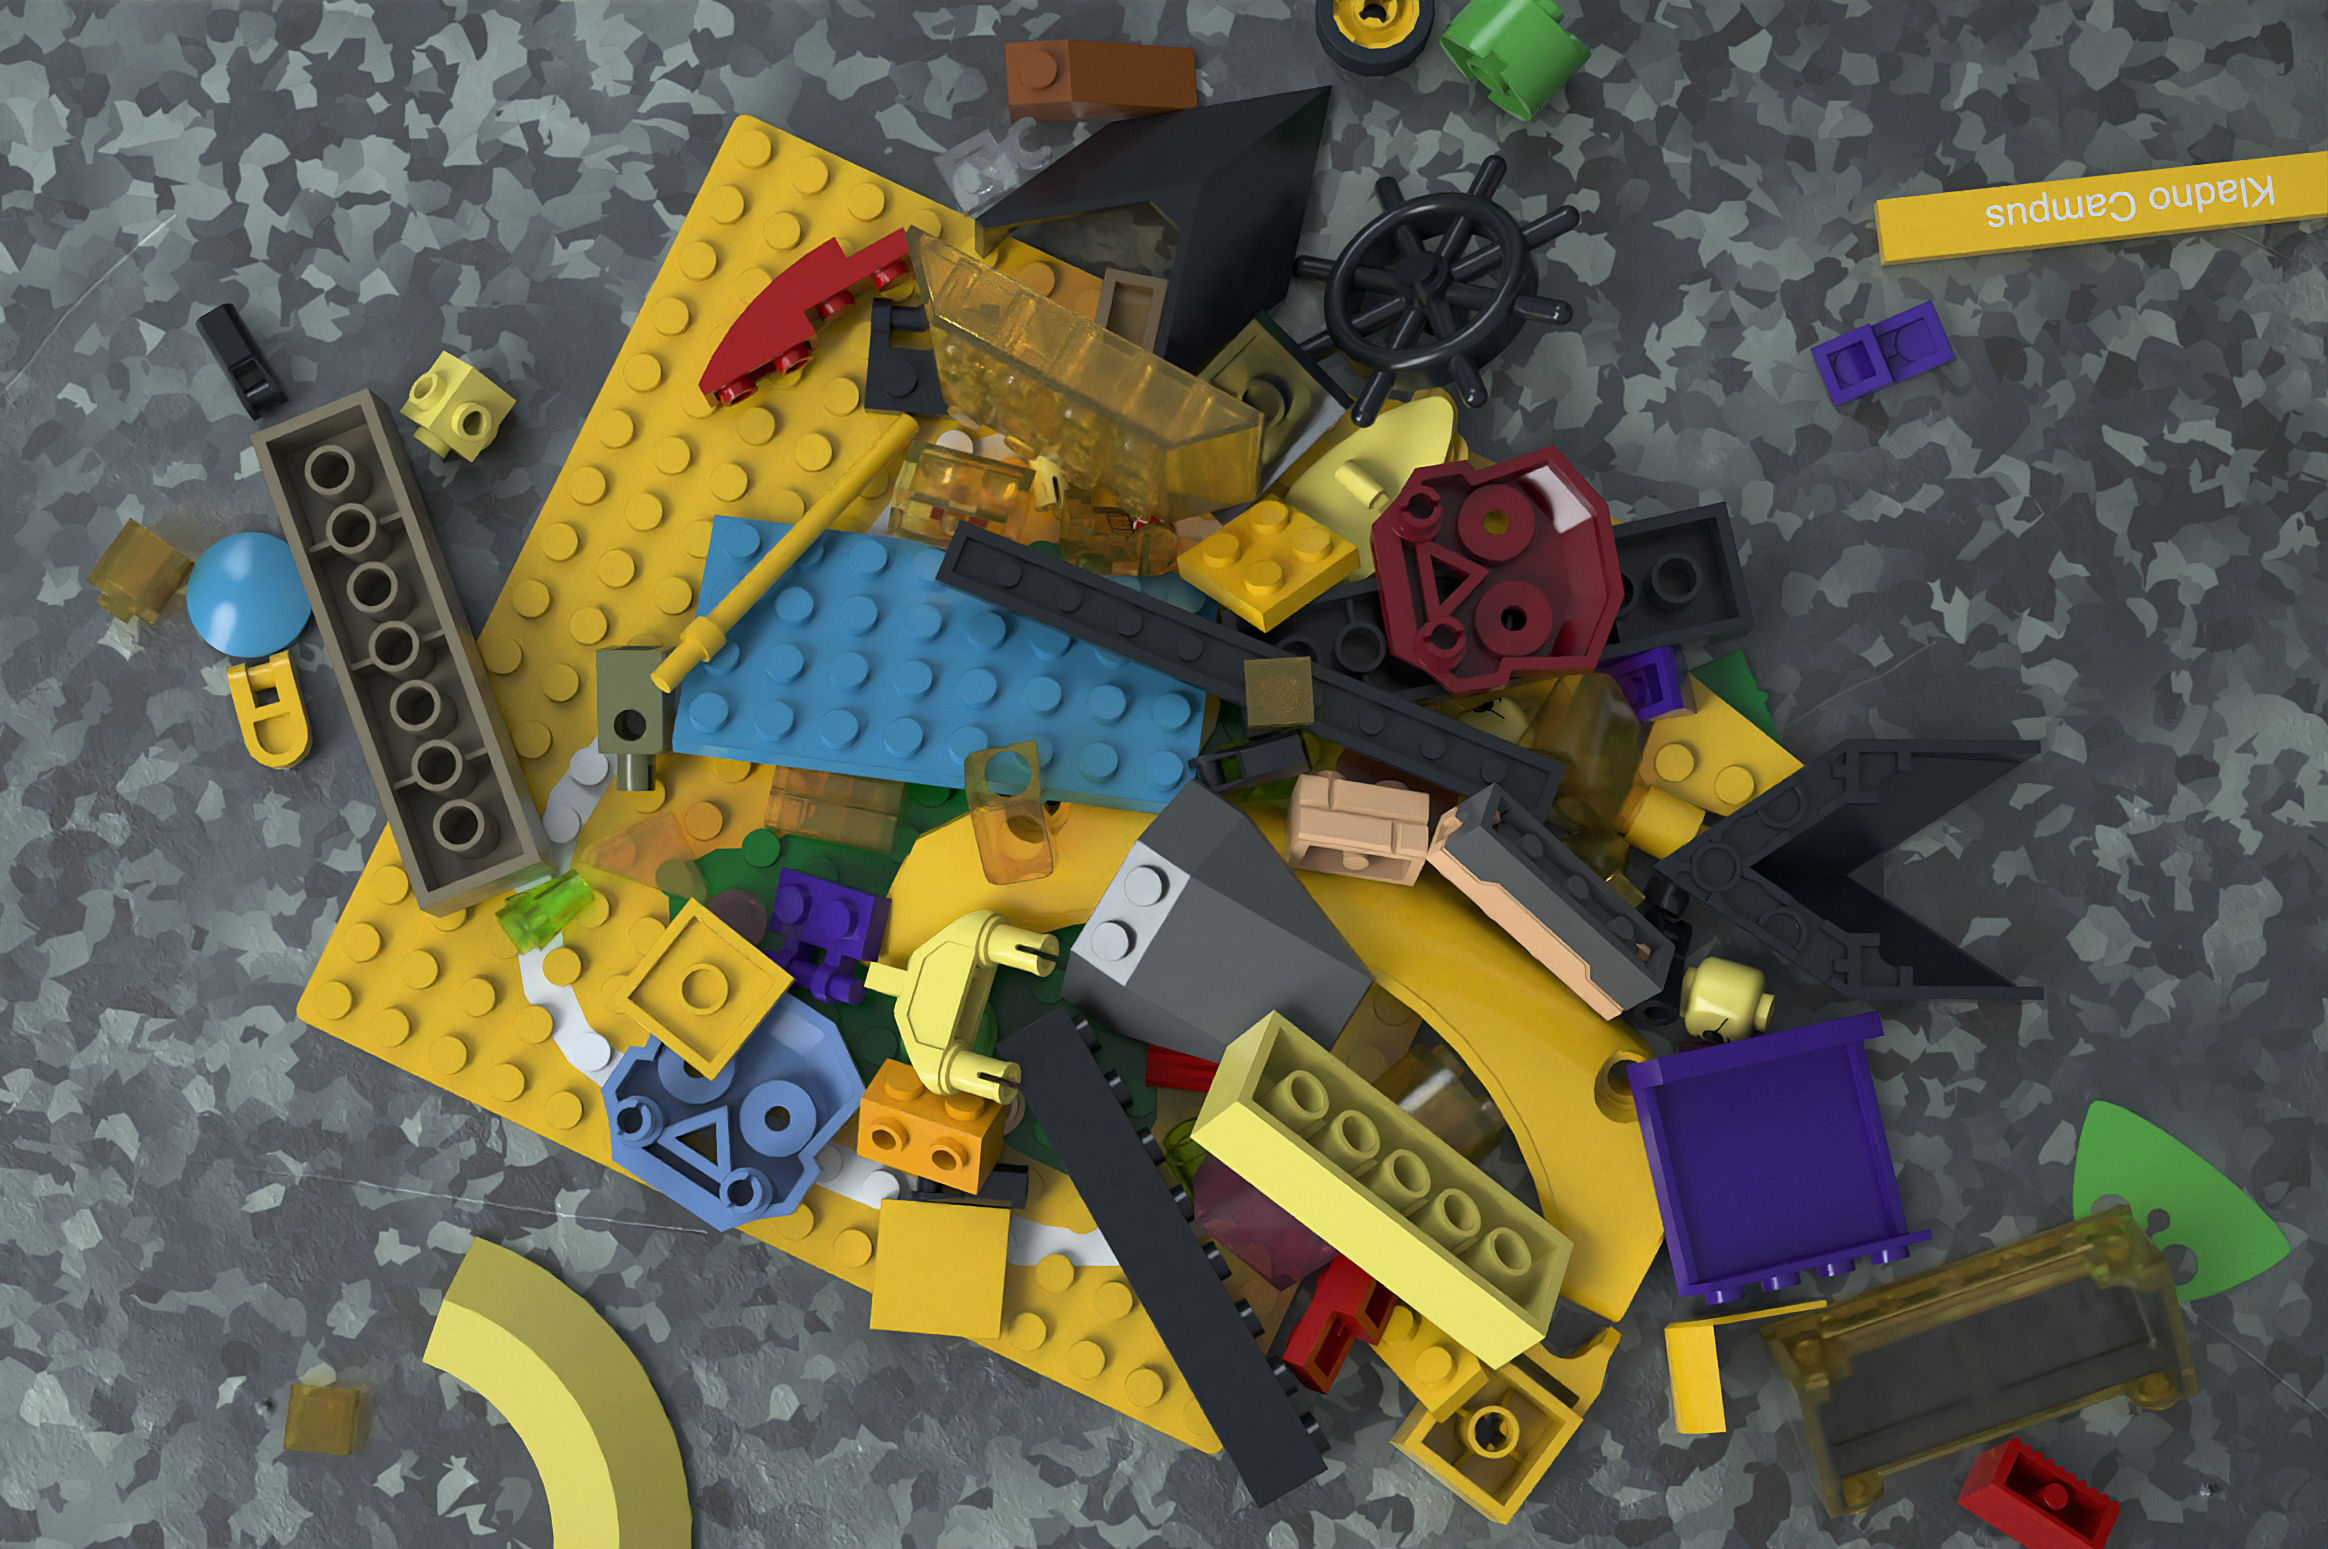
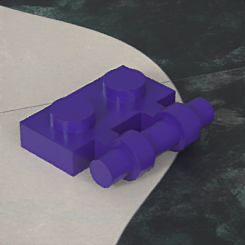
[761,867,892,1005]

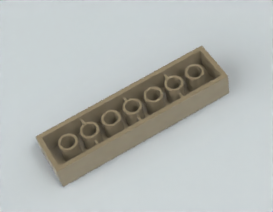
[250,388,559,918]

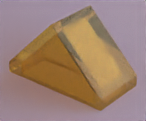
[580,809,714,907]

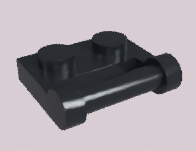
[864,297,1001,423]

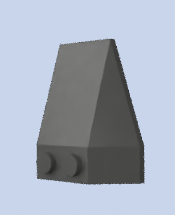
[1060,778,1376,1064]

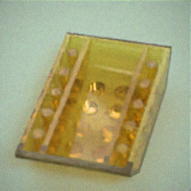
[904,224,1265,524]

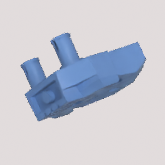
[601,992,867,1232]

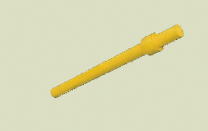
[650,413,920,693]

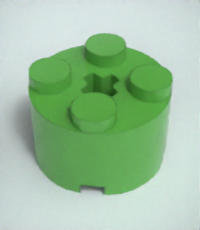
[1439,0,1591,122]

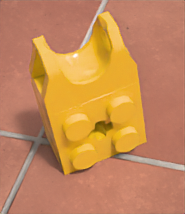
[1389,1326,1622,1525]

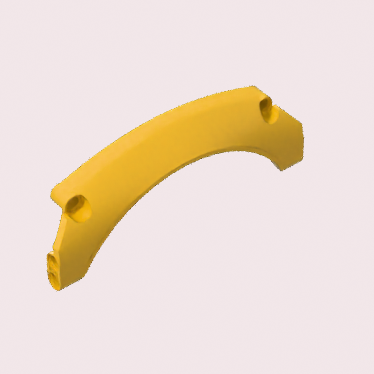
[857,793,1665,1323]

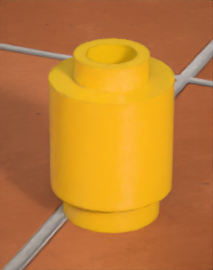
[1611,782,1710,860]

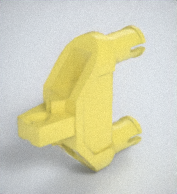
[864,909,1059,1105]

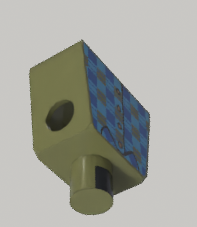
[596,645,676,791]

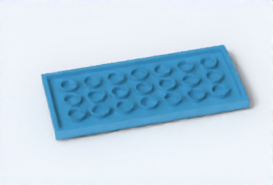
[672,515,1218,814]

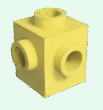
[399,351,516,462]

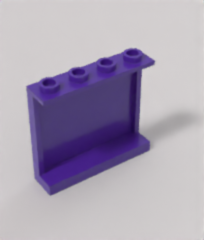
[1626,1010,1933,1305]

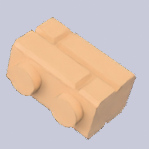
[1285,770,1429,886]

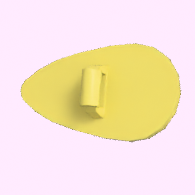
[1284,396,1456,587]

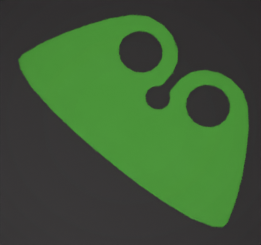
[2072,1101,2291,1302]

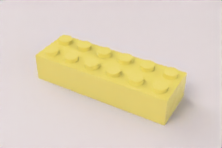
[1190,1010,1574,1370]

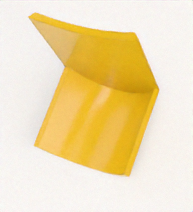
[1664,1298,1827,1434]

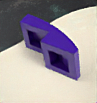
[1811,300,1957,407]

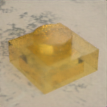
[1244,656,1314,729]
[283,1383,360,1456]

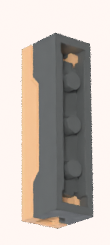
[1426,782,1676,1021]

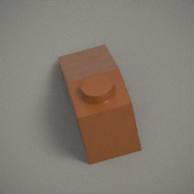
[1005,39,1198,125]

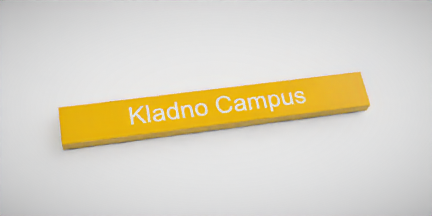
[1873,151,2328,266]

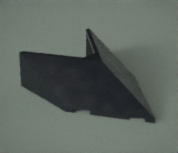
[975,85,1332,425]
[1651,739,2044,1005]

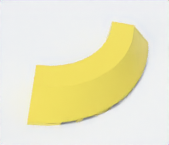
[422,1236,693,1549]

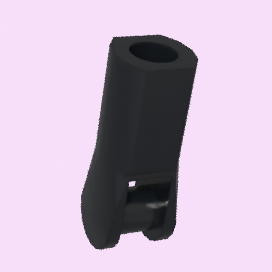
[195,303,289,421]
[1188,728,1312,797]
[1634,908,1693,1027]
[909,1163,1029,1210]

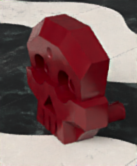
[1370,445,1625,699]

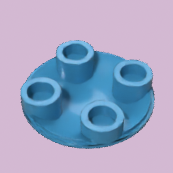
[186,532,312,658]

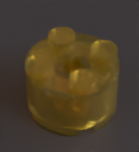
[1370,1043,1508,1166]

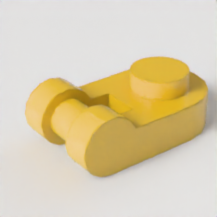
[226,650,313,770]

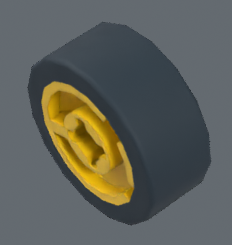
[1315,0,1435,77]

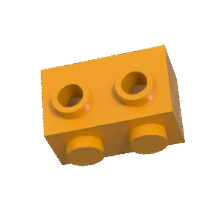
[857,1058,1007,1195]

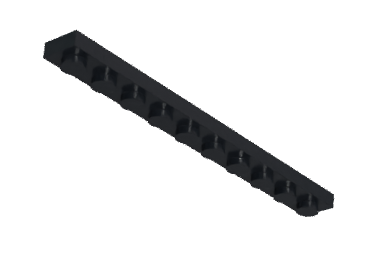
[935,519,1567,825]

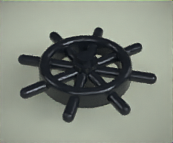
[1292,154,1580,428]

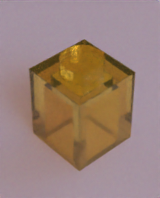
[85,518,196,625]

